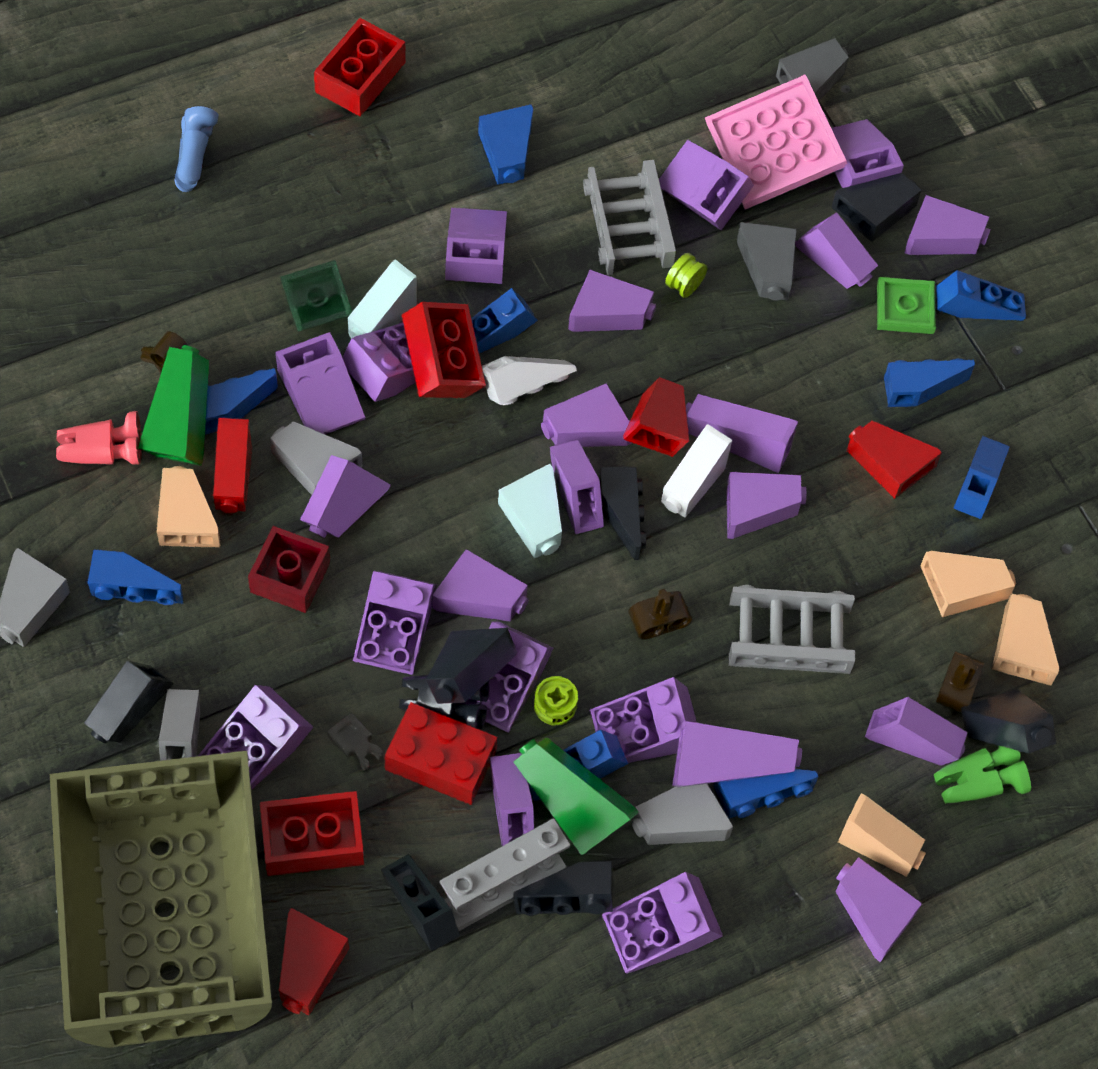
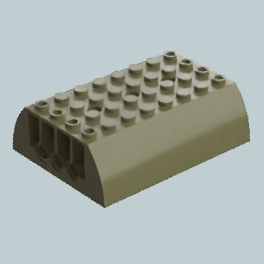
[50,751,272,1048]

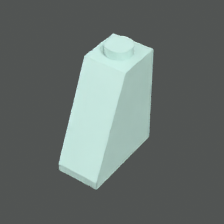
[348,259,417,339]
[498,464,562,558]

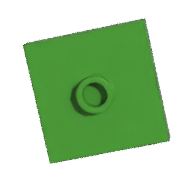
[877,277,936,334]

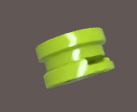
[665,253,708,298]
[534,676,578,725]

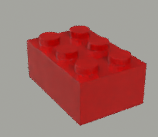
[314,18,406,117]
[402,302,486,398]
[385,702,497,805]
[260,791,364,876]

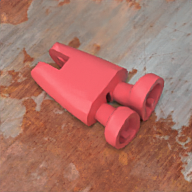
[56,411,142,465]

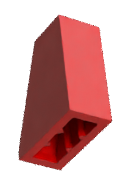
[623,377,689,457]
[213,418,252,513]
[847,421,942,499]
[279,908,349,1015]

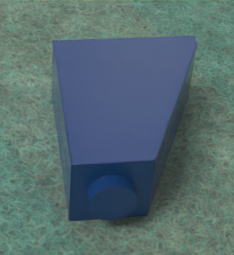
[478,104,533,185]

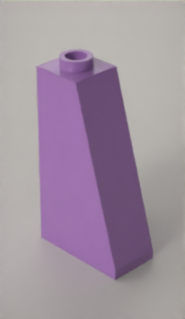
[686,394,798,473]
[672,721,802,787]

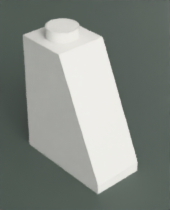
[661,424,732,517]

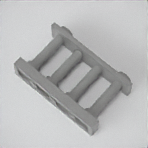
[583,160,676,275]
[728,585,855,674]
[440,818,570,931]

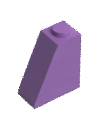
[904,195,991,255]
[795,212,878,289]
[568,270,656,332]
[541,384,632,447]
[550,440,604,534]
[300,455,390,538]
[727,472,806,539]
[432,550,529,621]
[865,697,967,766]
[490,753,534,846]
[835,857,922,962]

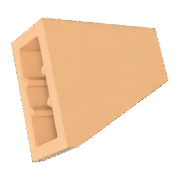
[157,466,220,547]
[920,551,1016,617]
[992,594,1059,686]
[838,793,926,877]

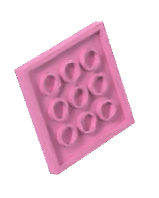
[705,74,847,209]

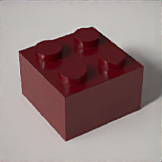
[248,526,330,613]

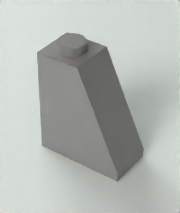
[270,421,362,495]
[0,548,70,647]
[159,689,200,761]
[631,784,733,845]

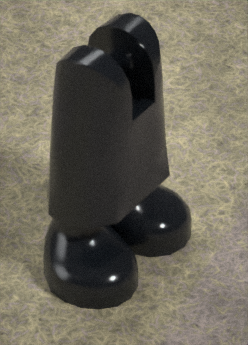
[399,675,490,730]

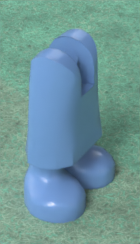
[174,106,219,192]

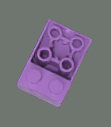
[831,119,904,188]
[659,140,754,230]
[445,208,507,284]
[342,323,416,402]
[276,332,365,434]
[353,571,437,675]
[461,621,554,733]
[590,677,697,763]
[198,685,313,790]
[602,872,723,974]

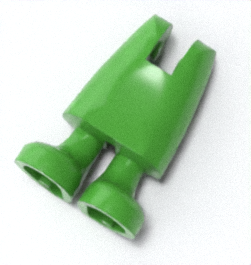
[933,746,1031,804]

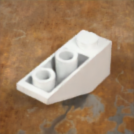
[482,356,577,405]

